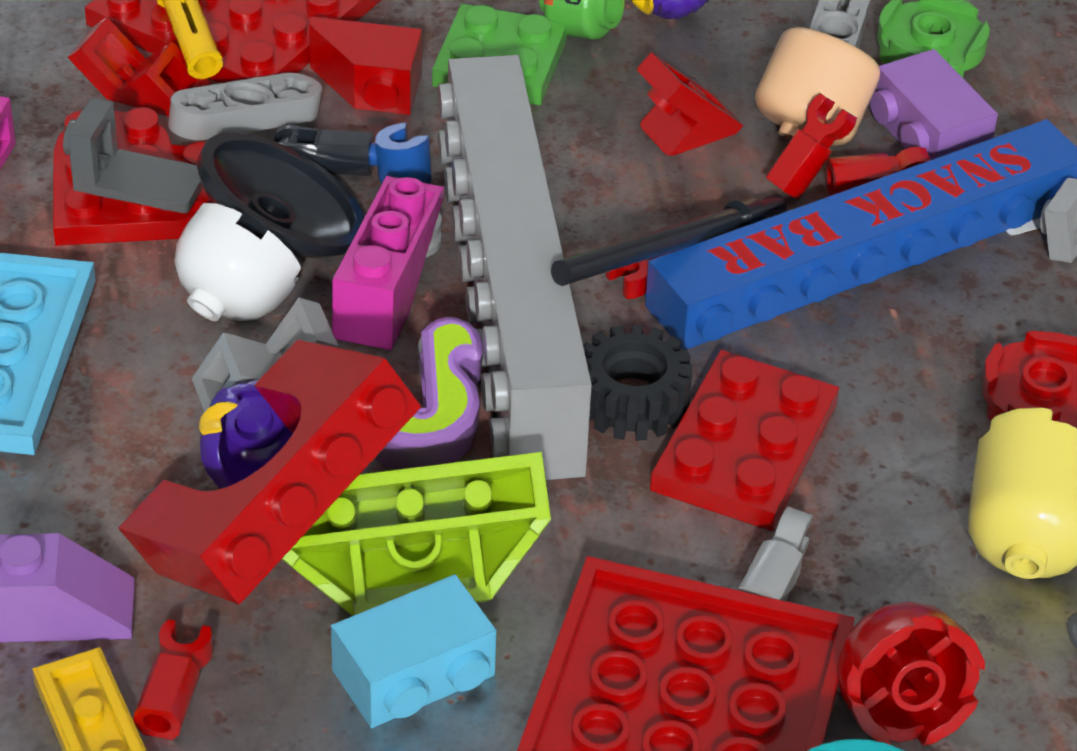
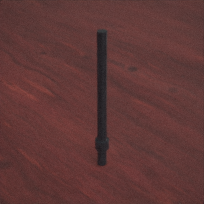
[551,194,787,286]

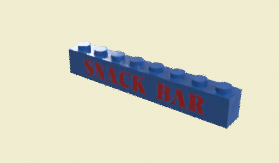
[645,119,1077,350]

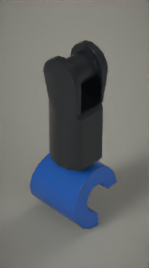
[274,122,432,184]

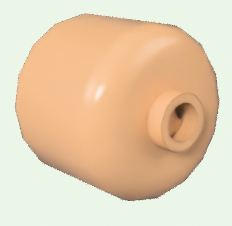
[755,27,880,146]

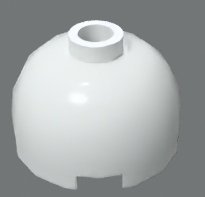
[174,203,301,321]

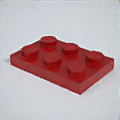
[650,350,840,532]

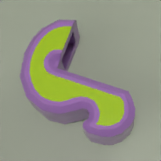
[375,317,483,470]

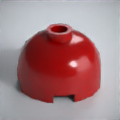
[838,602,985,746]

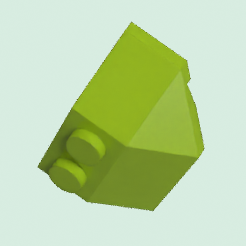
[282,452,551,616]

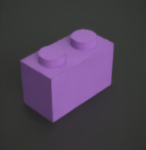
[870,49,998,160]

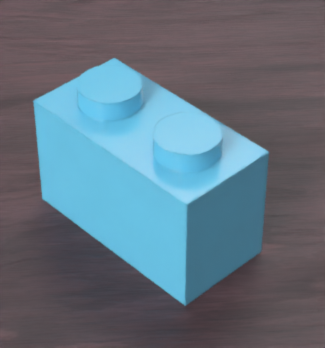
[331,574,497,729]

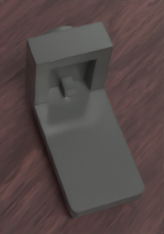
[63,98,203,213]

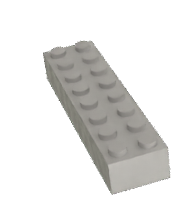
[437,55,592,480]

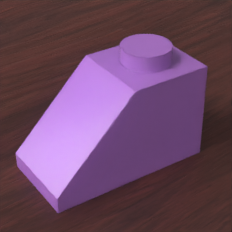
[0,533,135,642]

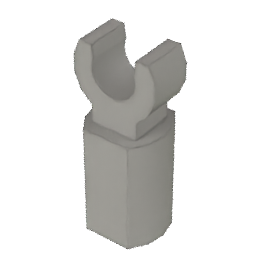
[739,507,813,601]

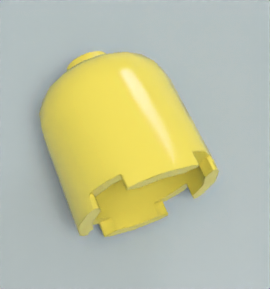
[967,408,1077,579]

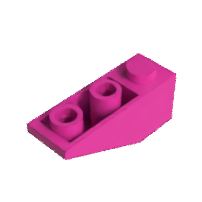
[332,176,444,350]

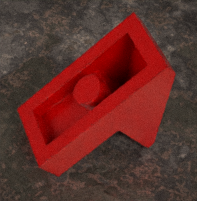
[636,52,743,156]

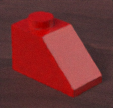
[309,17,422,115]

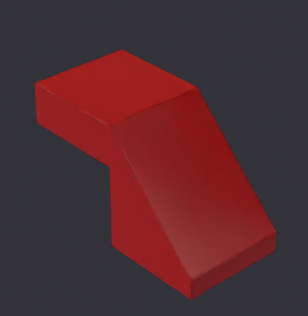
[67,17,210,117]

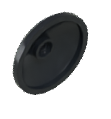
[197,133,365,258]

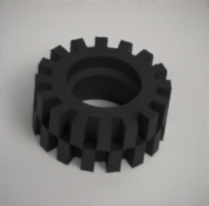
[583,324,693,441]

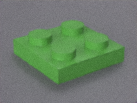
[432,3,567,106]

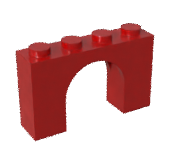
[118,340,421,605]

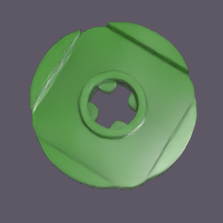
[877,0,990,78]

